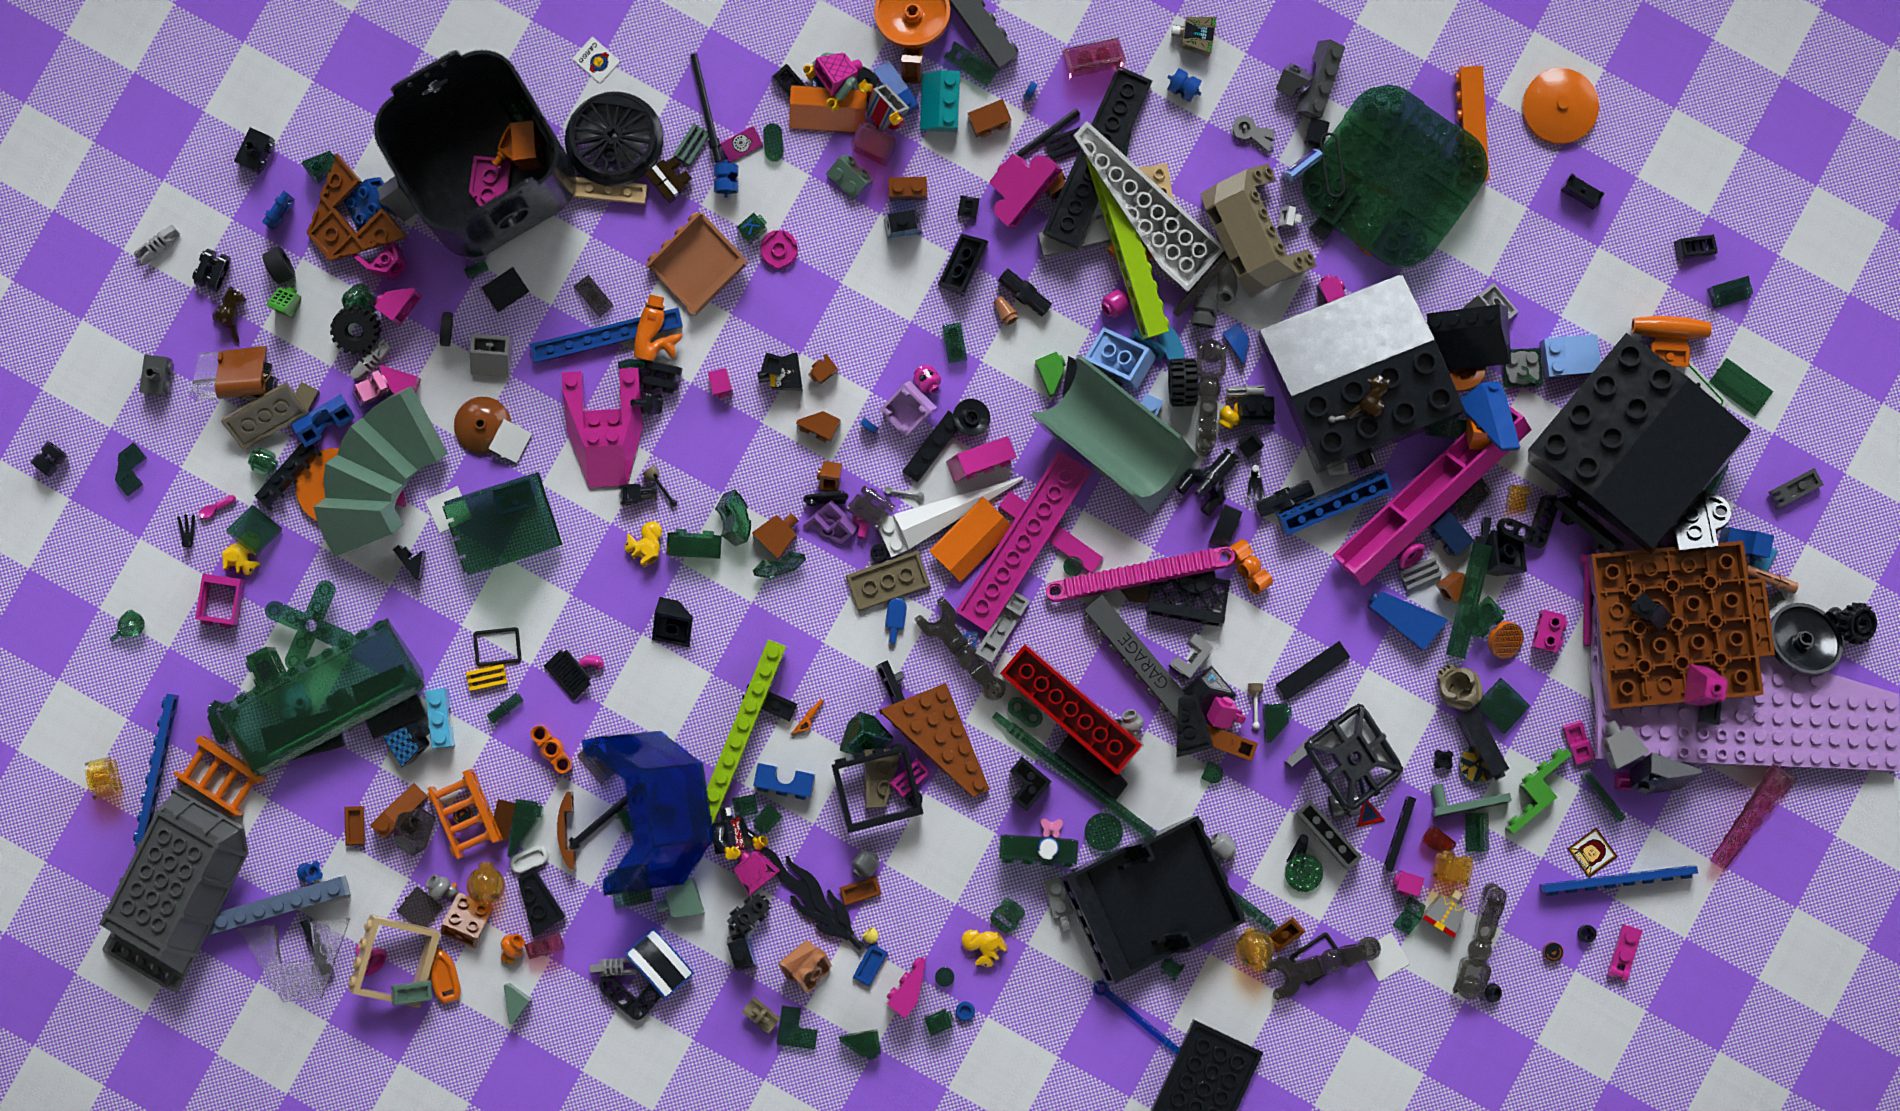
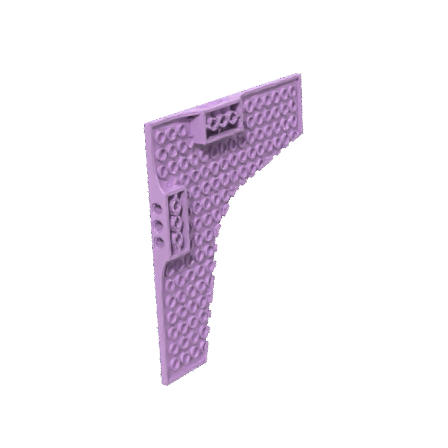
[1591,513,1900,772]

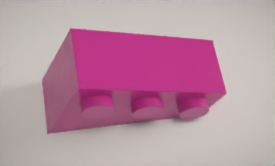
[946,436,1016,483]

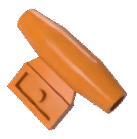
[1631,315,1712,367]

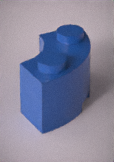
[1718,527,1774,561]

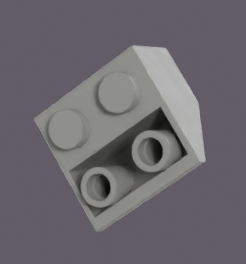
[470,333,513,377]

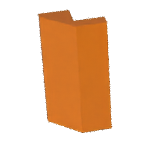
[789,85,867,134]
[929,497,1011,582]

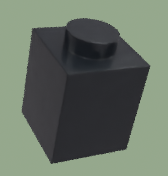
[1303,117,1330,149]

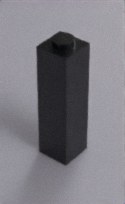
[1456,707,1509,781]

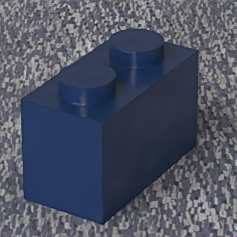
[1429,511,1474,556]

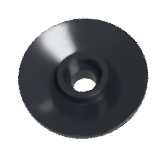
[953,399,990,436]

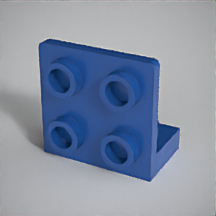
[344,177,392,230]

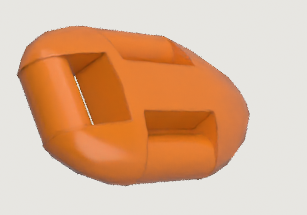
[429,948,461,1004]

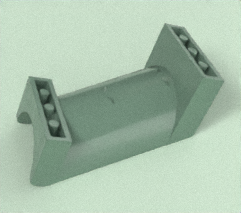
[1031,355,1198,516]

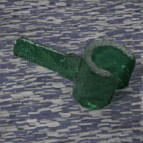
[1517,366,1542,387]

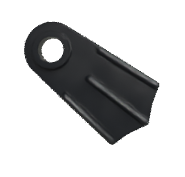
[803,490,849,506]

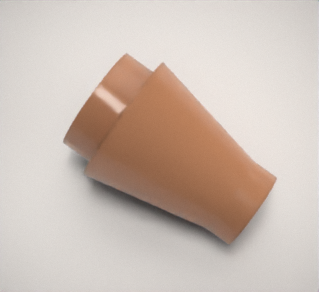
[993,296,1019,326]

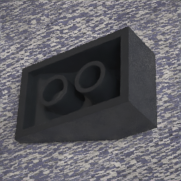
[1630,752,1702,794]

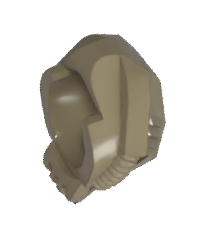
[1438,664,1483,711]

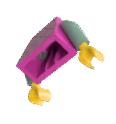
[803,53,863,112]

